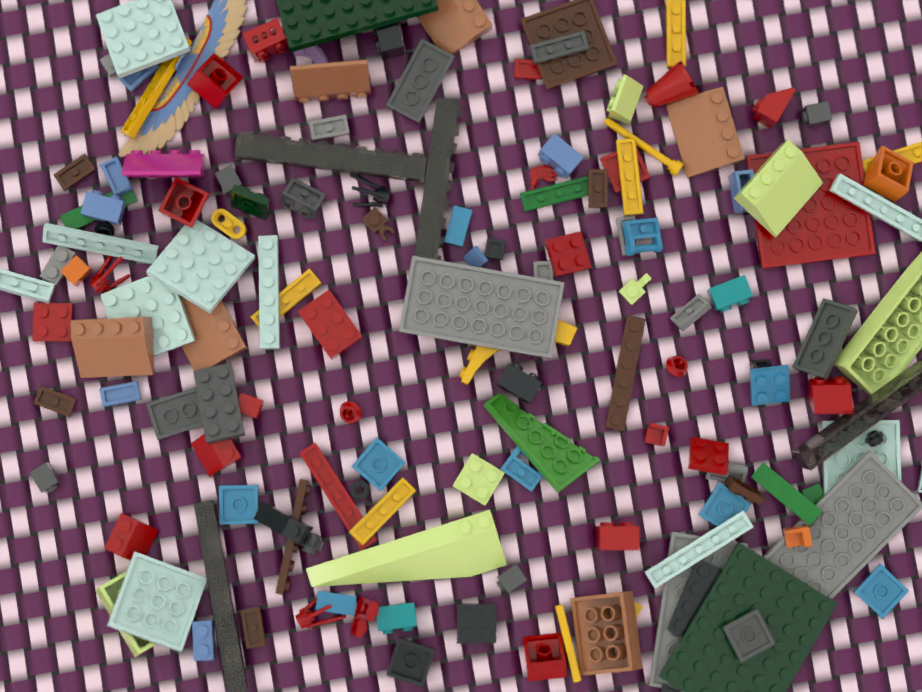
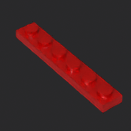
[300,442,377,551]

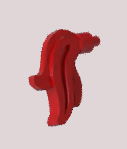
[530,164,558,190]

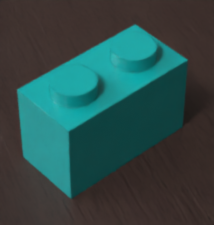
[707,275,753,313]
[377,602,417,634]

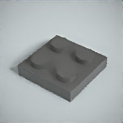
[722,609,775,662]

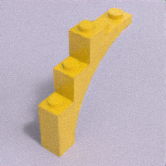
[459,320,577,385]

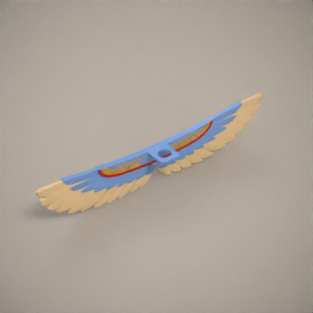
[119,0,248,157]

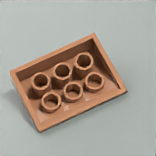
[417,0,492,55]
[290,60,371,103]
[666,87,744,178]
[181,296,248,371]
[70,317,154,378]
[571,591,643,676]

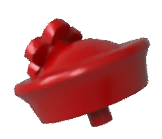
[666,356,688,377]
[340,401,362,423]

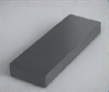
[529,31,590,65]

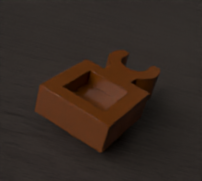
[361,207,395,242]

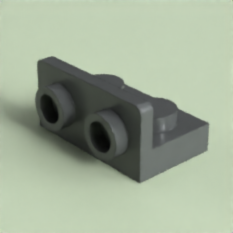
[280,177,326,220]

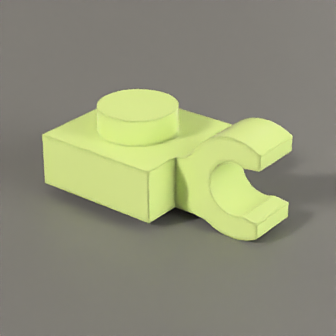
[619,273,652,306]

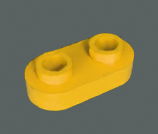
[211,209,247,239]

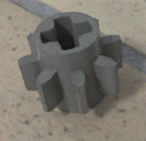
[300,533,324,555]

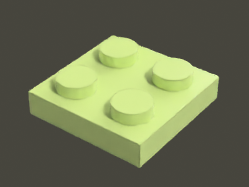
[453,453,505,506]

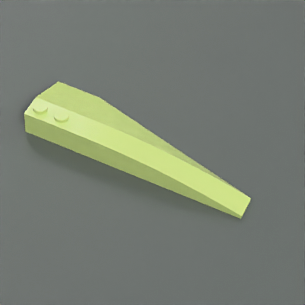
[306,510,507,587]

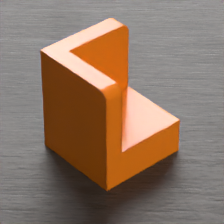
[61,255,93,287]
[783,525,813,548]

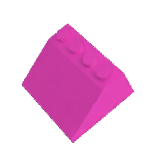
[122,150,205,178]

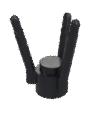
[350,173,390,208]

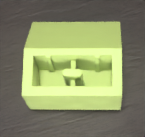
[606,74,643,125]

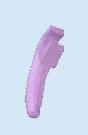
[293,45,328,64]

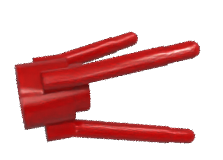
[90,256,130,294]
[295,597,346,629]

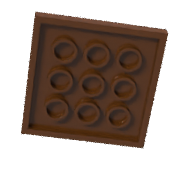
[520,0,617,91]

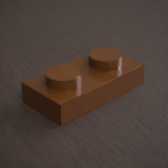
[53,154,96,191]
[588,169,608,208]
[33,386,77,417]
[725,475,765,505]
[240,607,266,649]

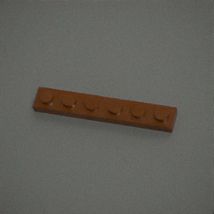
[605,315,646,431]
[275,479,311,595]

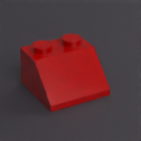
[187,53,243,109]
[751,88,796,129]
[158,177,210,228]
[808,376,853,414]
[191,434,243,477]
[104,513,159,560]
[523,633,567,682]

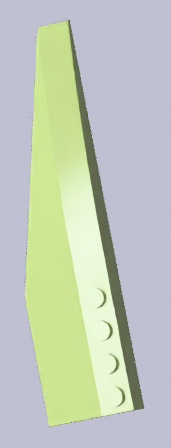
[834,252,922,402]

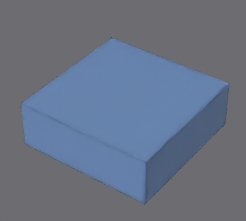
[463,246,488,268]

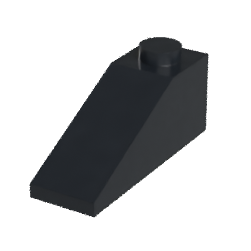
[254,501,313,545]

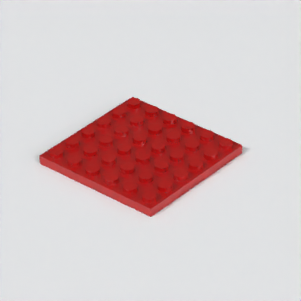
[746,142,876,269]

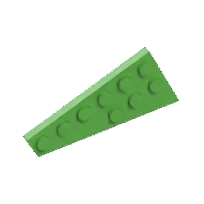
[484,393,601,493]

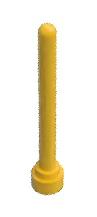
[604,118,684,176]

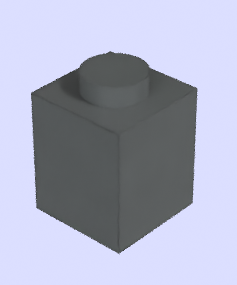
[801,101,832,127]
[215,164,243,196]
[29,462,61,494]
[496,564,527,593]

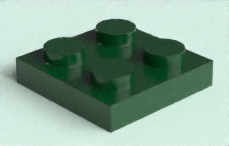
[231,184,270,221]

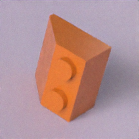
[864,145,914,202]

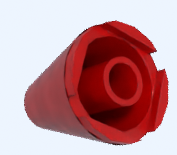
[644,61,699,108]

